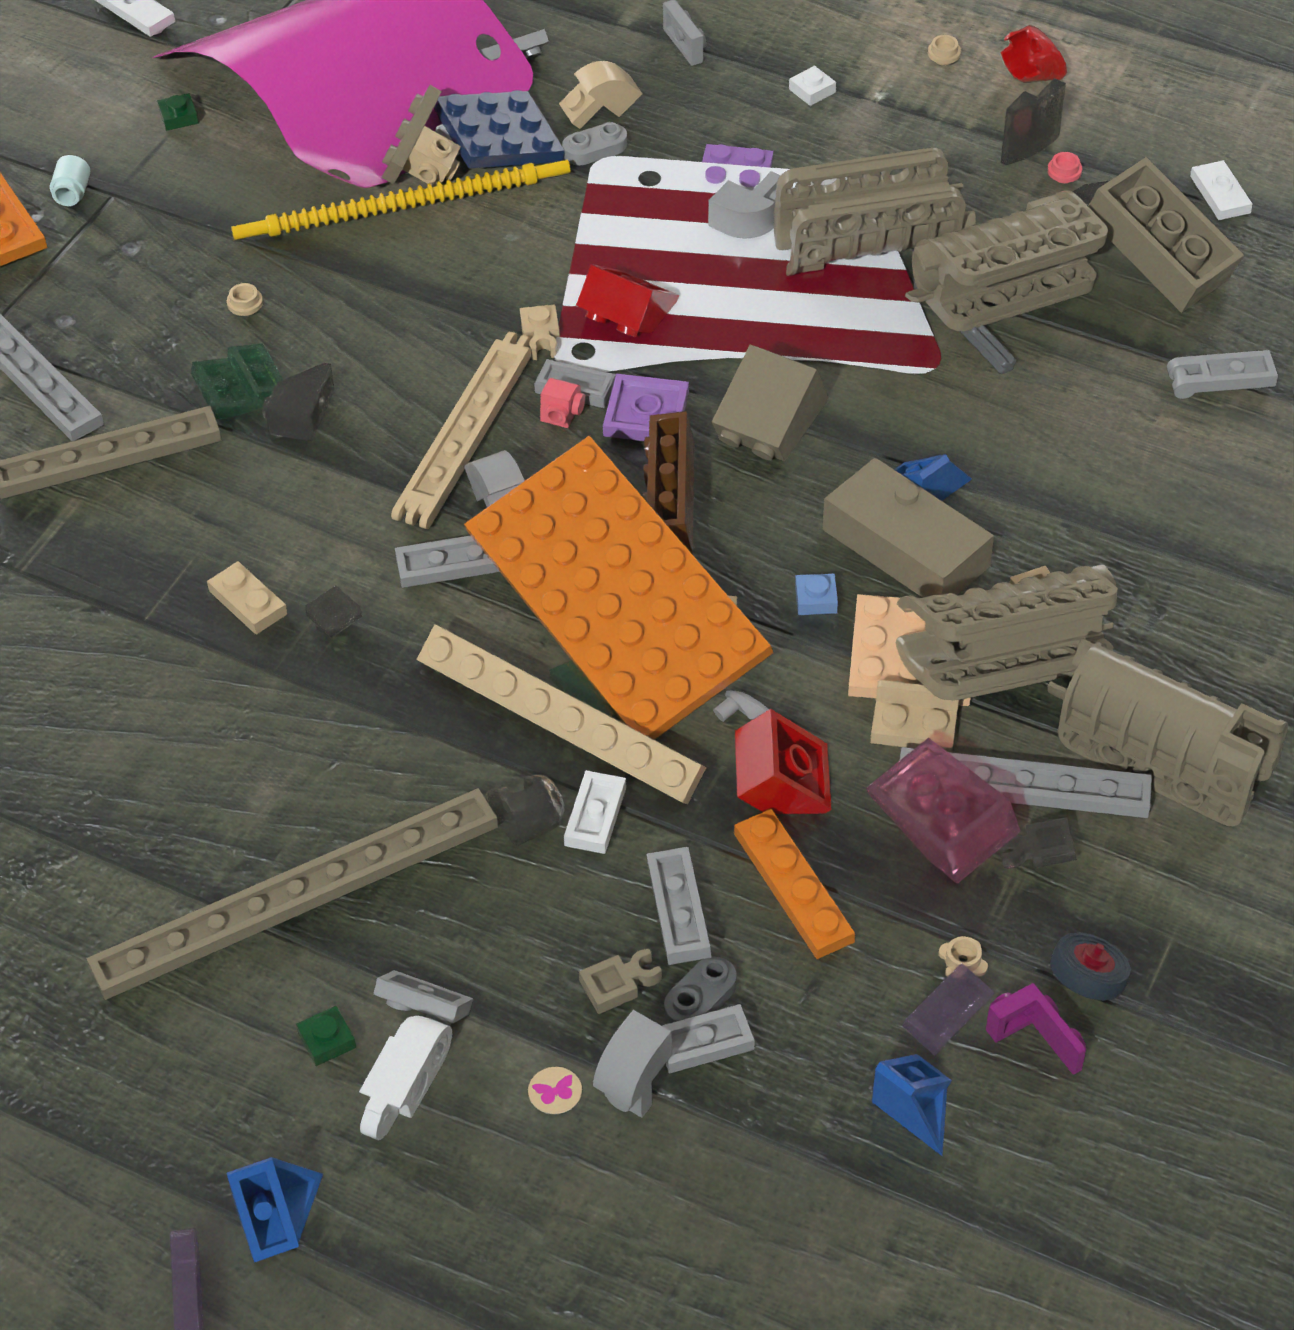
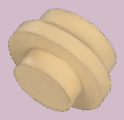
[928,35,961,65]
[227,283,263,316]

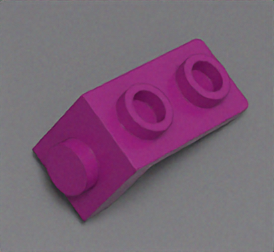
[986,983,1086,1075]

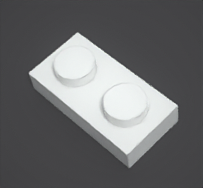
[564,771,626,854]

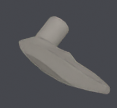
[713,691,769,722]

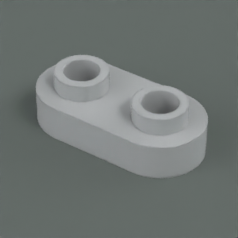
[562,122,627,165]

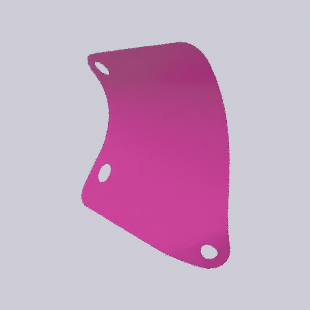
[152,0,533,188]

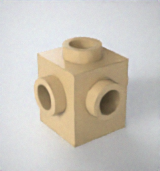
[402,126,461,187]

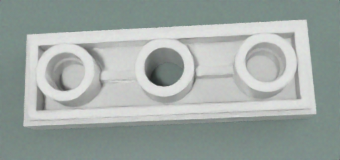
[95,0,175,37]

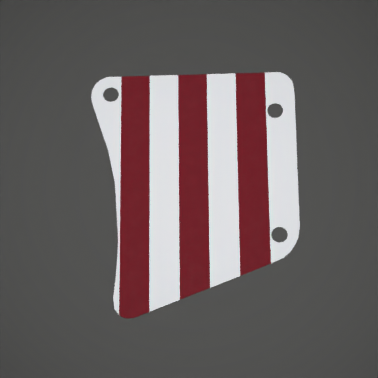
[554,156,941,373]

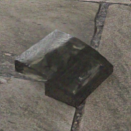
[1001,78,1066,165]

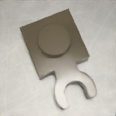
[579,949,662,1014]

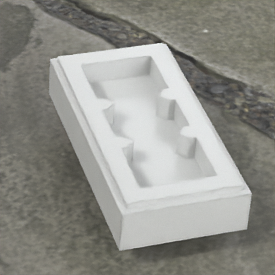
[1190,160,1252,220]

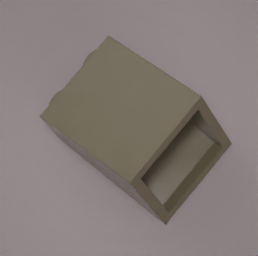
[712,344,828,461]

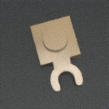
[520,305,559,360]

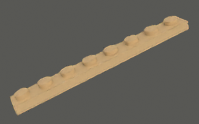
[417,624,706,804]

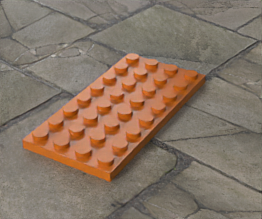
[464,436,773,740]

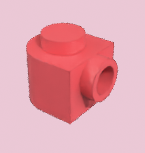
[540,378,585,428]

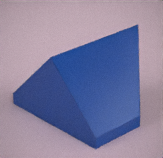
[894,454,972,501]
[872,1054,952,1156]
[226,1157,323,1263]

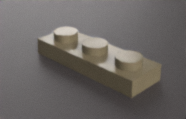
[381,85,442,184]

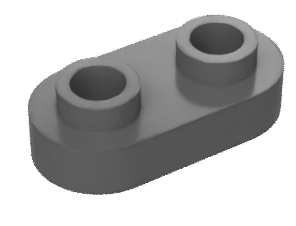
[664,956,737,1024]

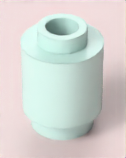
[50,155,90,206]

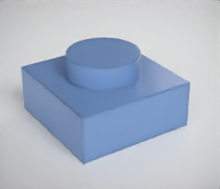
[795,574,838,615]

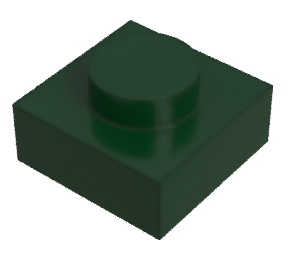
[157,93,199,131]
[296,1006,356,1066]

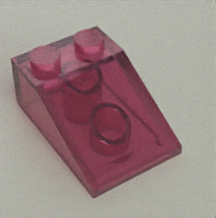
[866,737,1021,884]

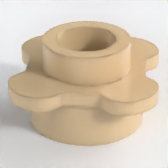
[939,936,988,981]

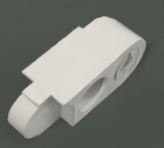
[359,1016,452,1140]

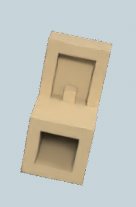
[559,61,642,129]

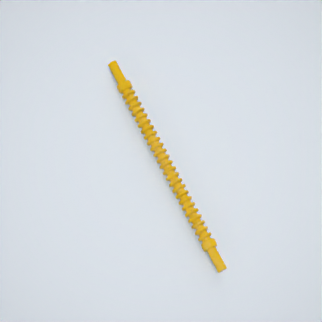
[231,160,570,240]

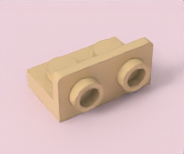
[871,680,959,753]

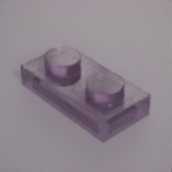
[902,963,995,1056]

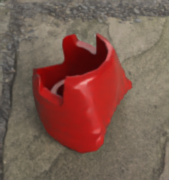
[1000,25,1067,83]

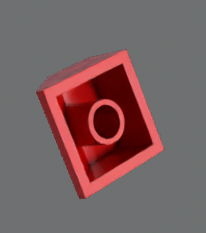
[576,265,679,337]
[735,709,831,814]

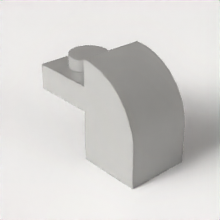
[708,171,781,238]
[464,450,524,507]
[593,1010,672,1118]

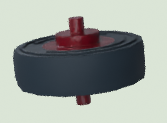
[1050,932,1131,1001]

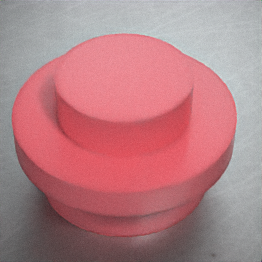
[1048,152,1082,184]

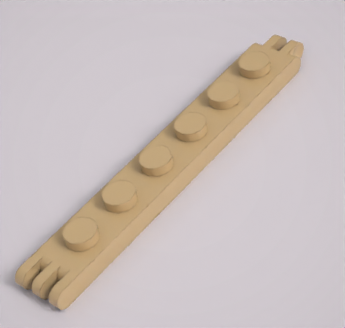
[391,331,531,529]

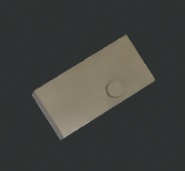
[1088,157,1244,313]
[823,458,994,598]

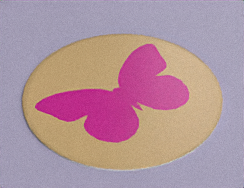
[528,1067,582,1114]

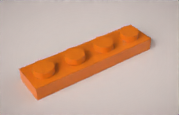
[734,809,855,959]

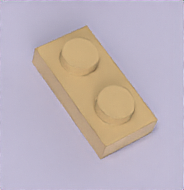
[207,561,287,635]

